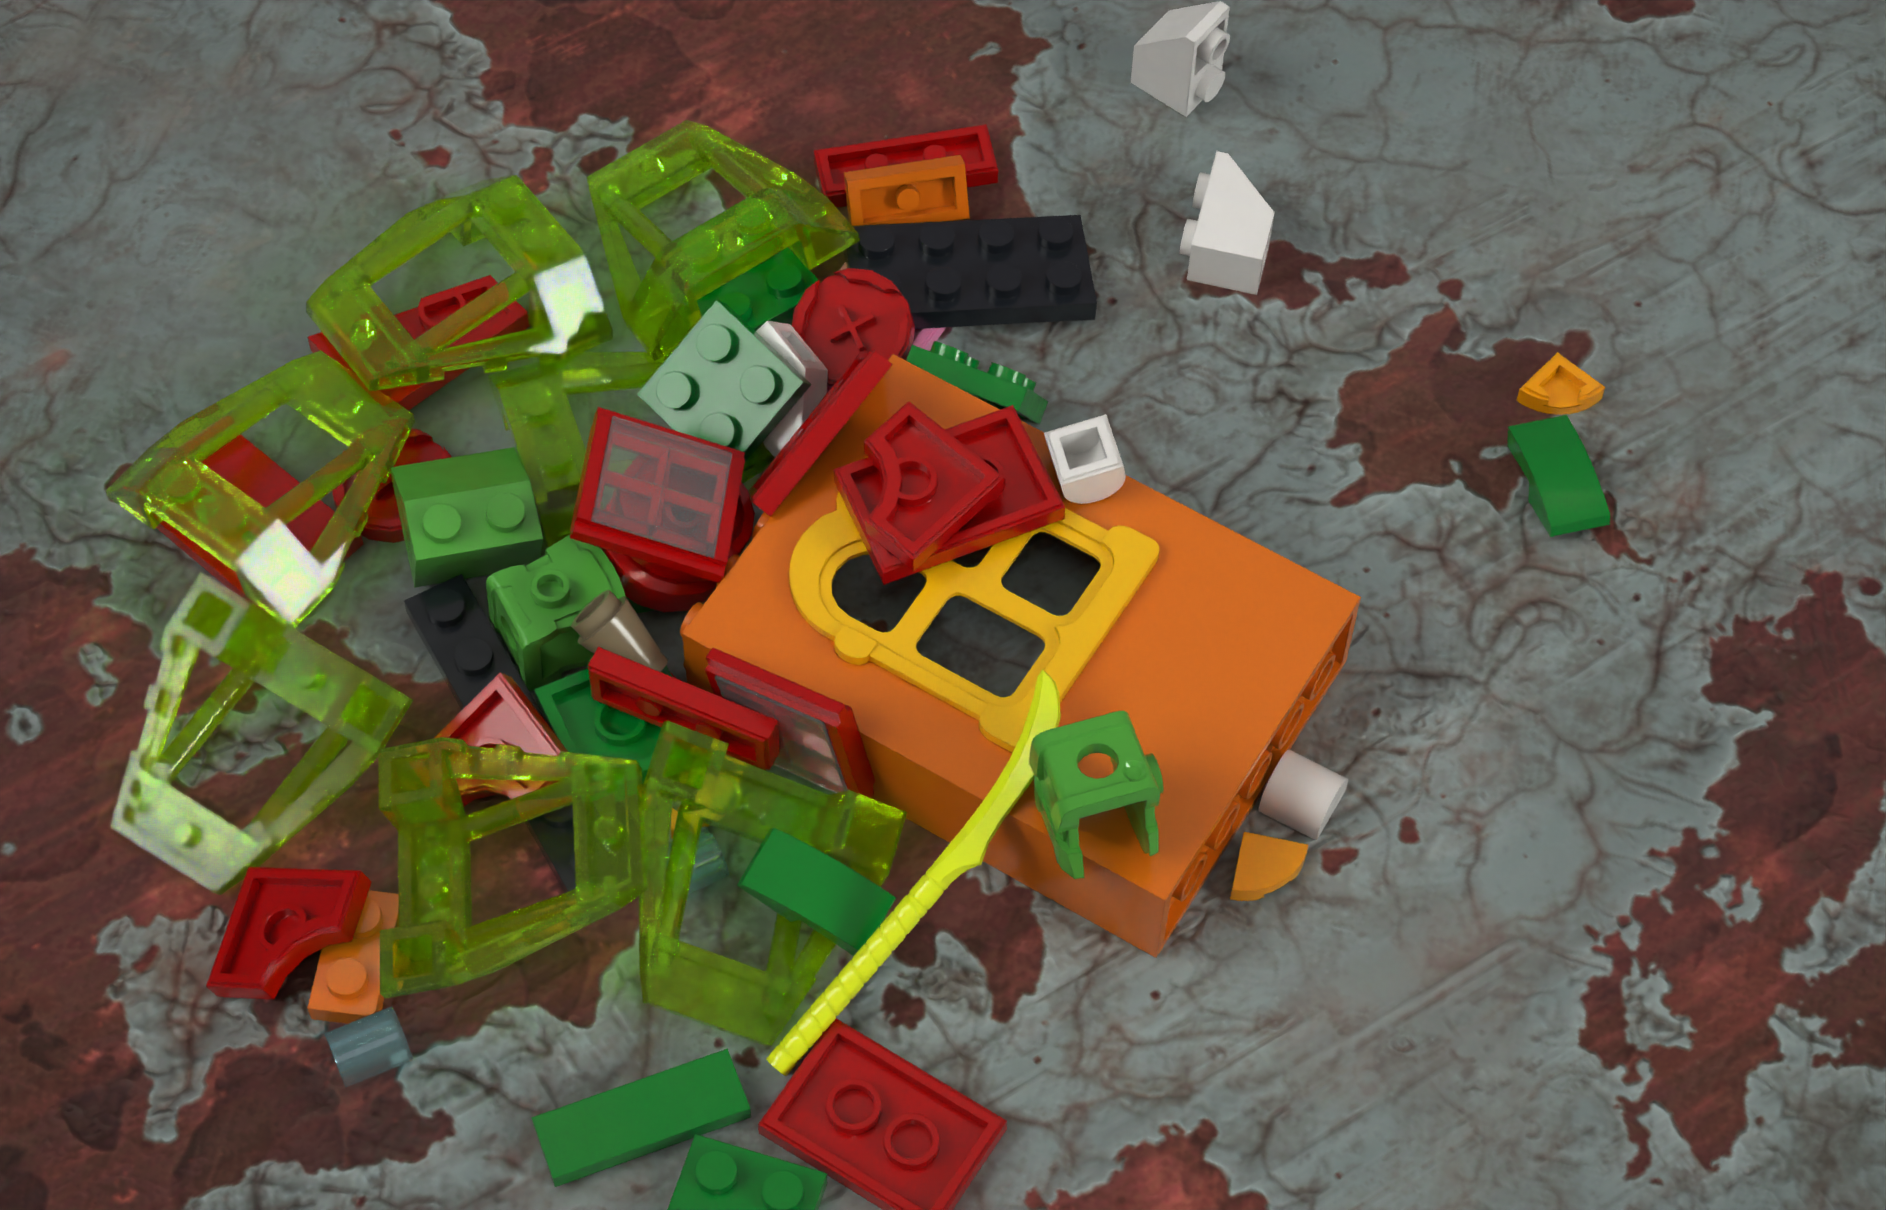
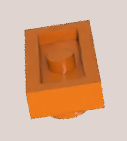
[844,155,970,226]
[307,890,406,1028]

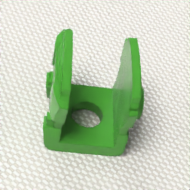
[486,535,626,691]
[1029,711,1164,879]

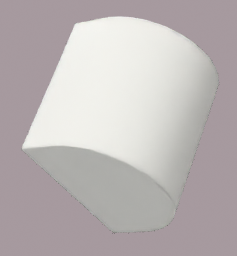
[1044,414,1126,504]
[1258,749,1348,841]

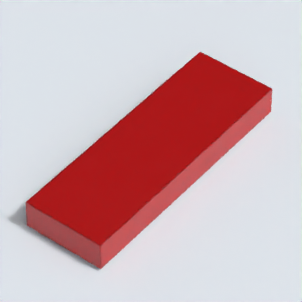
[814,124,998,209]
[588,647,780,770]

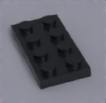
[843,215,1097,329]

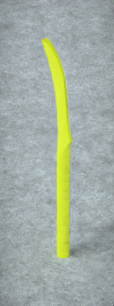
[766,670,1061,1076]

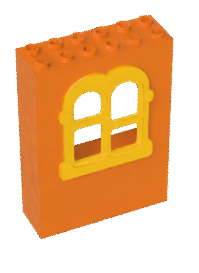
[680,354,1361,958]

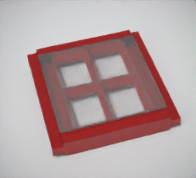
[569,407,745,583]
[705,647,875,803]

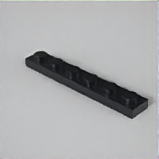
[404,574,637,915]

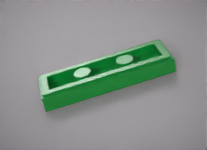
[531,1049,751,1187]

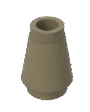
[571,590,668,672]

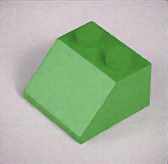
[390,447,543,588]

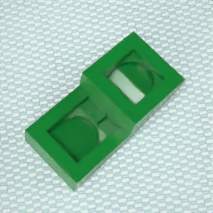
[1507,415,1610,537]
[737,828,896,956]

